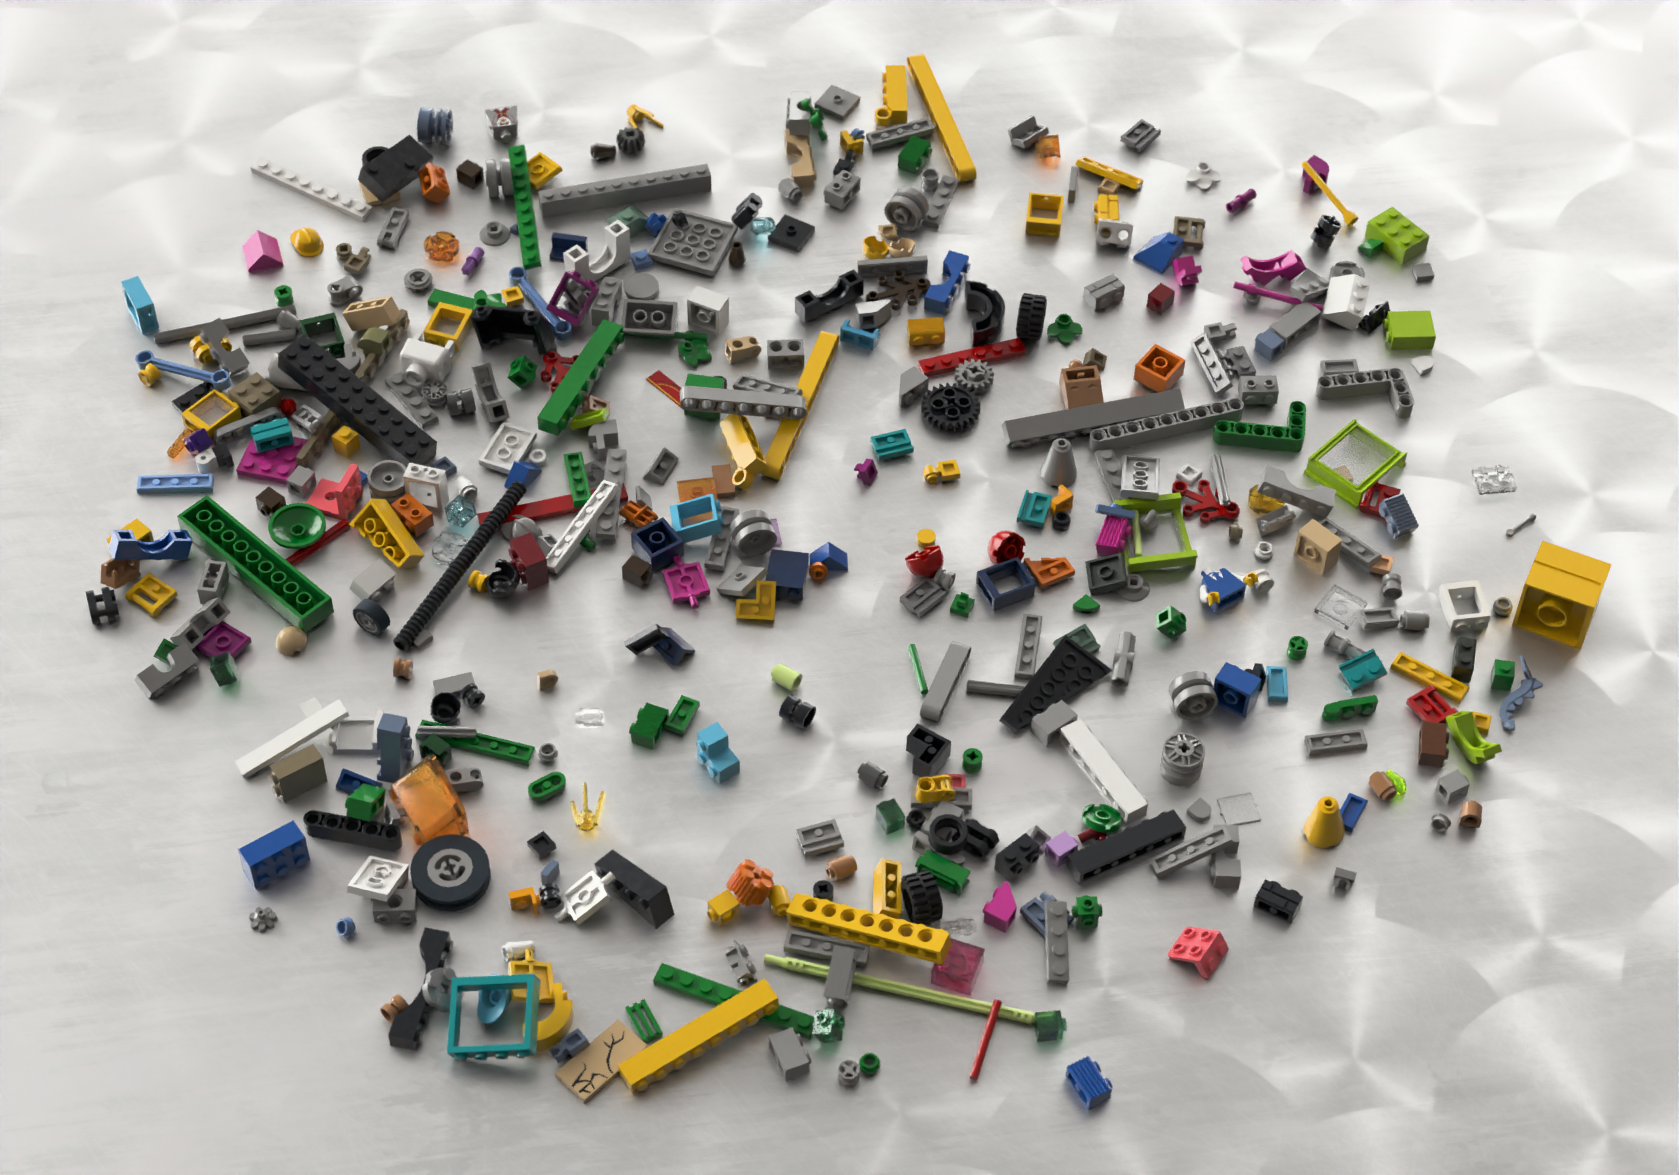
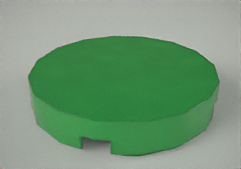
[1081,804,1123,833]

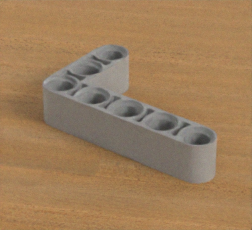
[1315,368,1414,419]

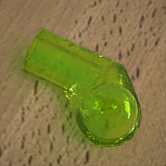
[1386,769,1407,795]

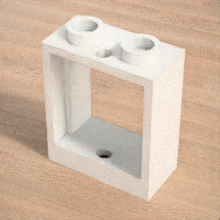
[403,463,449,514]
[1438,580,1491,632]

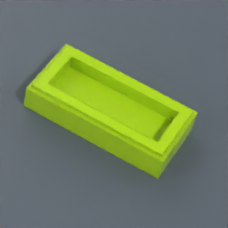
[569,408,609,430]

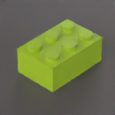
[1365,207,1429,266]

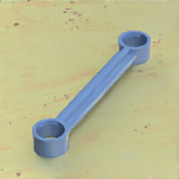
[509,267,572,341]
[135,350,232,391]

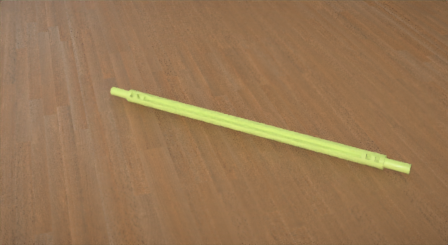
[764,954,1054,1027]

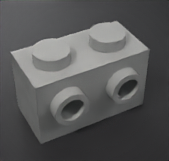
[824,170,861,210]
[1238,375,1279,405]

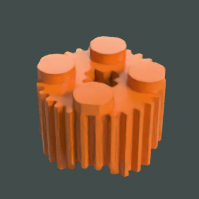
[726,859,775,907]

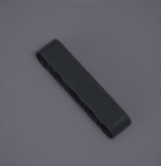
[303,810,402,851]

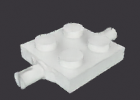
[555,870,616,925]

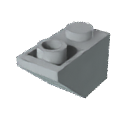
[855,299,891,329]
[899,366,929,408]

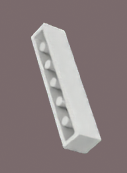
[1059,719,1148,825]

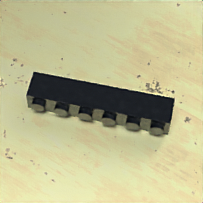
[1067,809,1186,885]

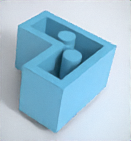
[696,722,740,783]

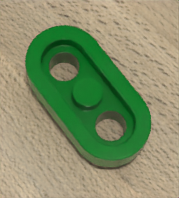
[528,772,566,802]

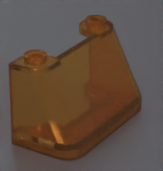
[388,755,469,846]

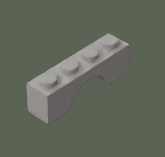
[786,91,812,135]
[1257,465,1337,518]

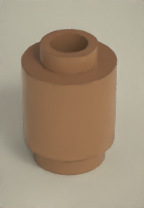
[1368,771,1397,802]
[825,855,857,881]

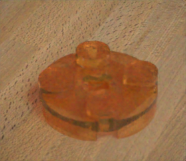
[424,231,459,262]

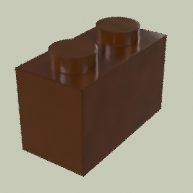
[1418,721,1449,767]

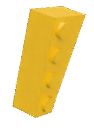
[349,499,425,568]

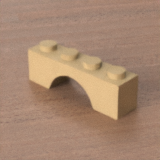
[784,130,817,189]

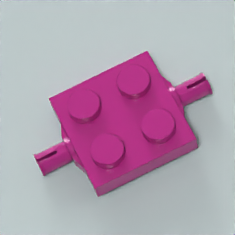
[662,555,710,609]

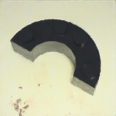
[964,281,1005,347]

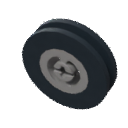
[410,834,491,911]

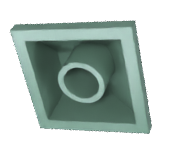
[606,204,649,238]

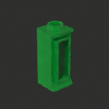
[915,850,971,897]

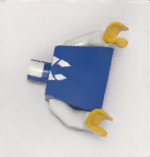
[1199,567,1259,612]

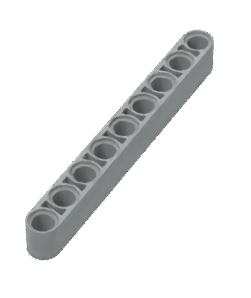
[1089,398,1244,453]

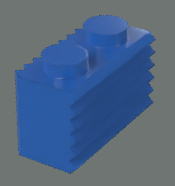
[1066,1056,1113,1109]

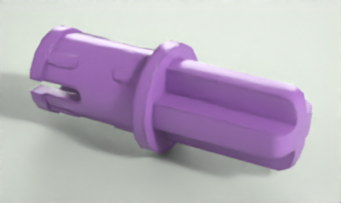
[461,247,485,275]

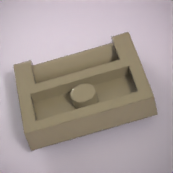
[1173,216,1205,250]

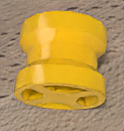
[138,364,161,387]
[468,570,490,593]

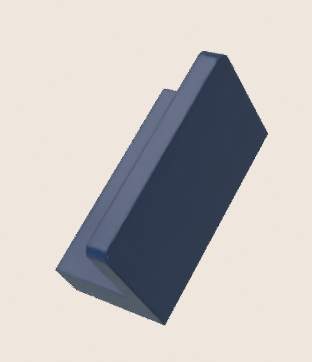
[549,232,588,261]
[652,627,695,665]

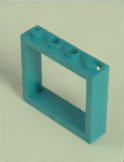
[447,974,540,1061]

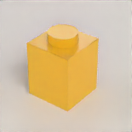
[332,425,360,459]

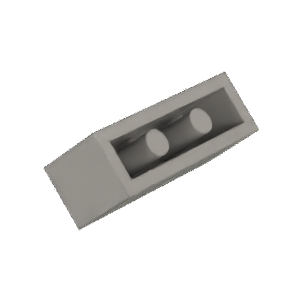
[1269,301,1321,350]

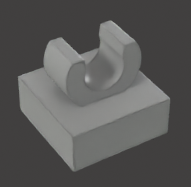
[382,803,407,826]
[1334,867,1356,890]

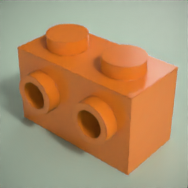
[418,162,450,204]
[391,493,434,537]

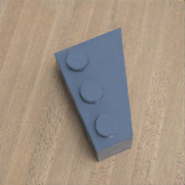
[377,713,414,785]

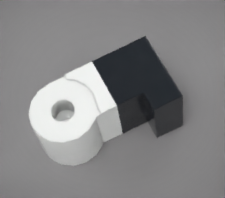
[195,443,234,474]

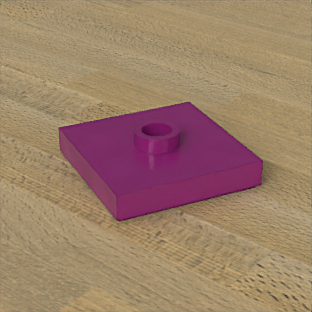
[195,621,252,667]

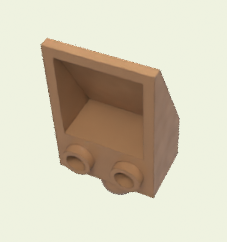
[1059,360,1104,410]

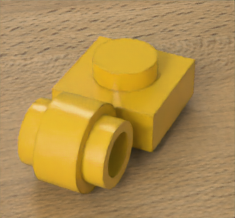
[923,459,961,483]

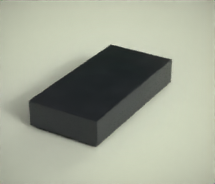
[624,623,668,655]

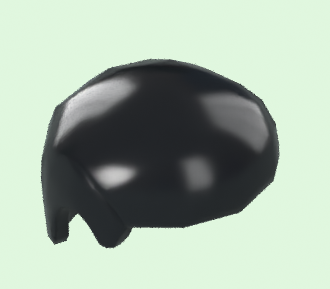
[430,692,461,724]

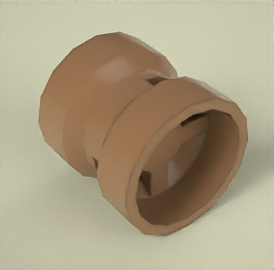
[380,994,409,1024]

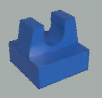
[644,213,668,238]

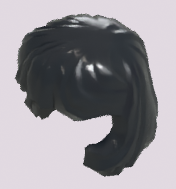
[486,559,521,598]

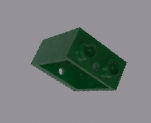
[299,312,345,357]

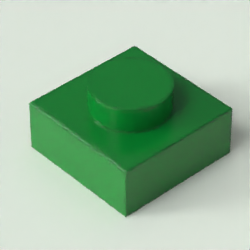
[153,638,178,666]

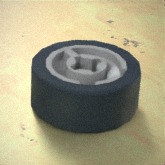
[353,599,390,636]

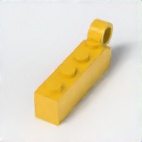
[875,65,908,126]
[720,414,768,490]

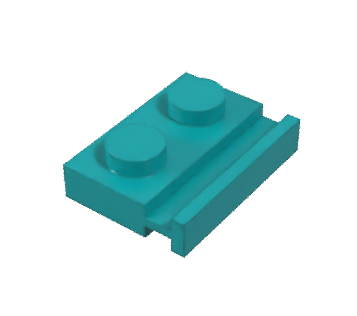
[870,429,914,461]
[1017,490,1052,528]
[1339,648,1387,691]

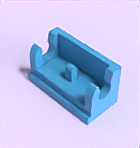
[840,319,881,351]

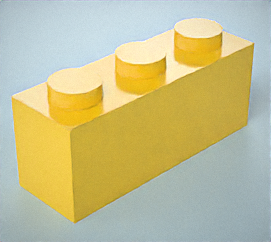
[873,858,901,919]

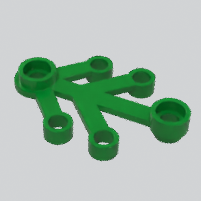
[801,98,828,142]

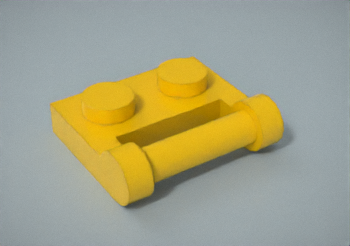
[125,573,178,617]

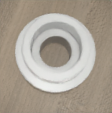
[1255,541,1274,559]

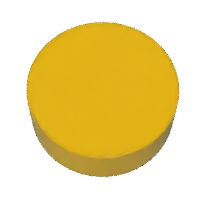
[917,529,936,547]

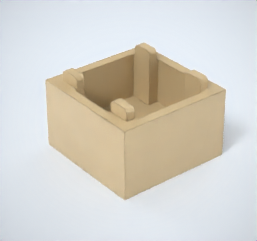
[1293,519,1342,576]

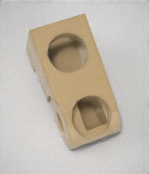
[724,336,762,364]

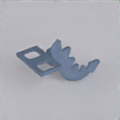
[1500,655,1543,731]

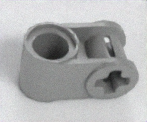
[327,276,363,306]

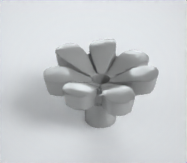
[249,907,277,932]

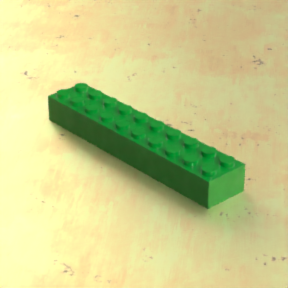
[177,495,334,633]

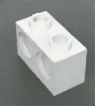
[1096,218,1134,247]

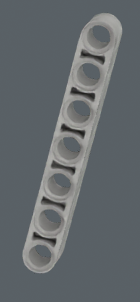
[680,386,806,420]

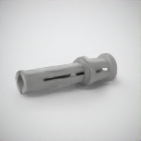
[1324,630,1382,662]

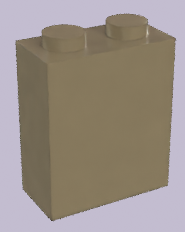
[269,744,327,803]

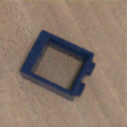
[976,557,1036,611]

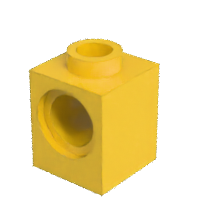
[707,889,740,927]

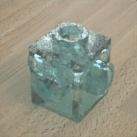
[444,495,477,528]

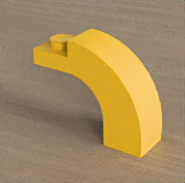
[522,982,573,1052]

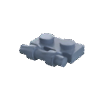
[1020,892,1074,936]

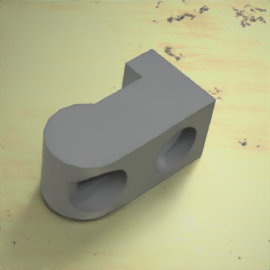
[444,768,484,797]

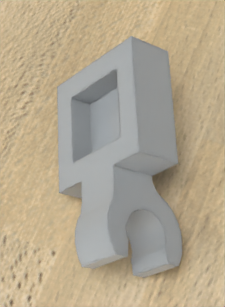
[1204,322,1237,342]

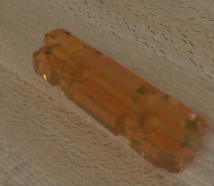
[167,428,193,458]

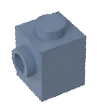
[1254,329,1284,361]

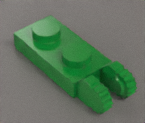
[1322,695,1378,721]

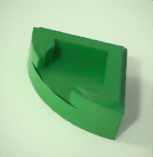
[1073,594,1100,612]

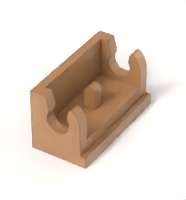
[100,558,141,589]

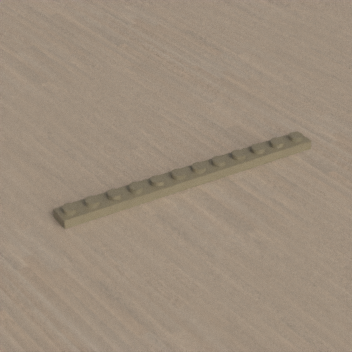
[296,309,410,468]

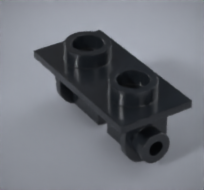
[1358,301,1390,334]

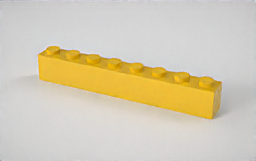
[618,978,779,1094]

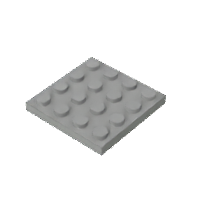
[647,207,738,276]

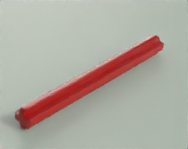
[285,519,351,566]

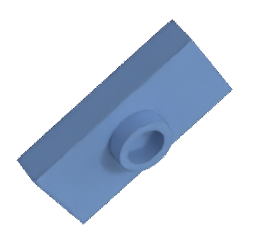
[1095,504,1135,520]

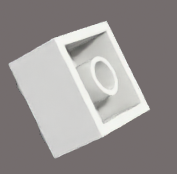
[687,286,729,336]

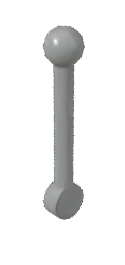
[1506,513,1536,537]

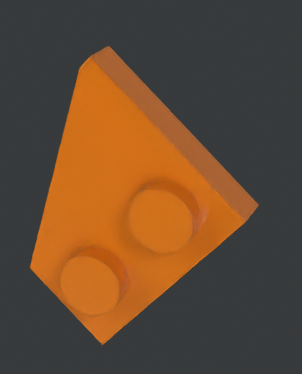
[1023,557,1075,589]

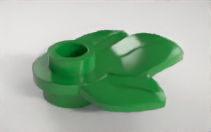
[473,290,507,310]
[1047,314,1083,344]
[678,339,712,367]

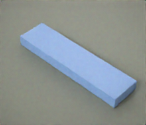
[137,474,214,494]

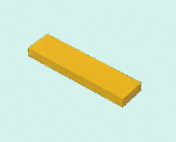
[1075,156,1144,189]
[1390,652,1470,704]

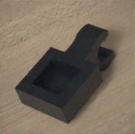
[833,149,855,175]

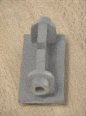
[1255,505,1296,537]
[725,940,758,985]

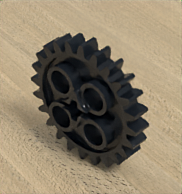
[921,382,980,432]

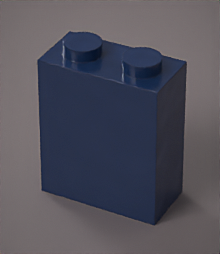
[765,549,809,600]

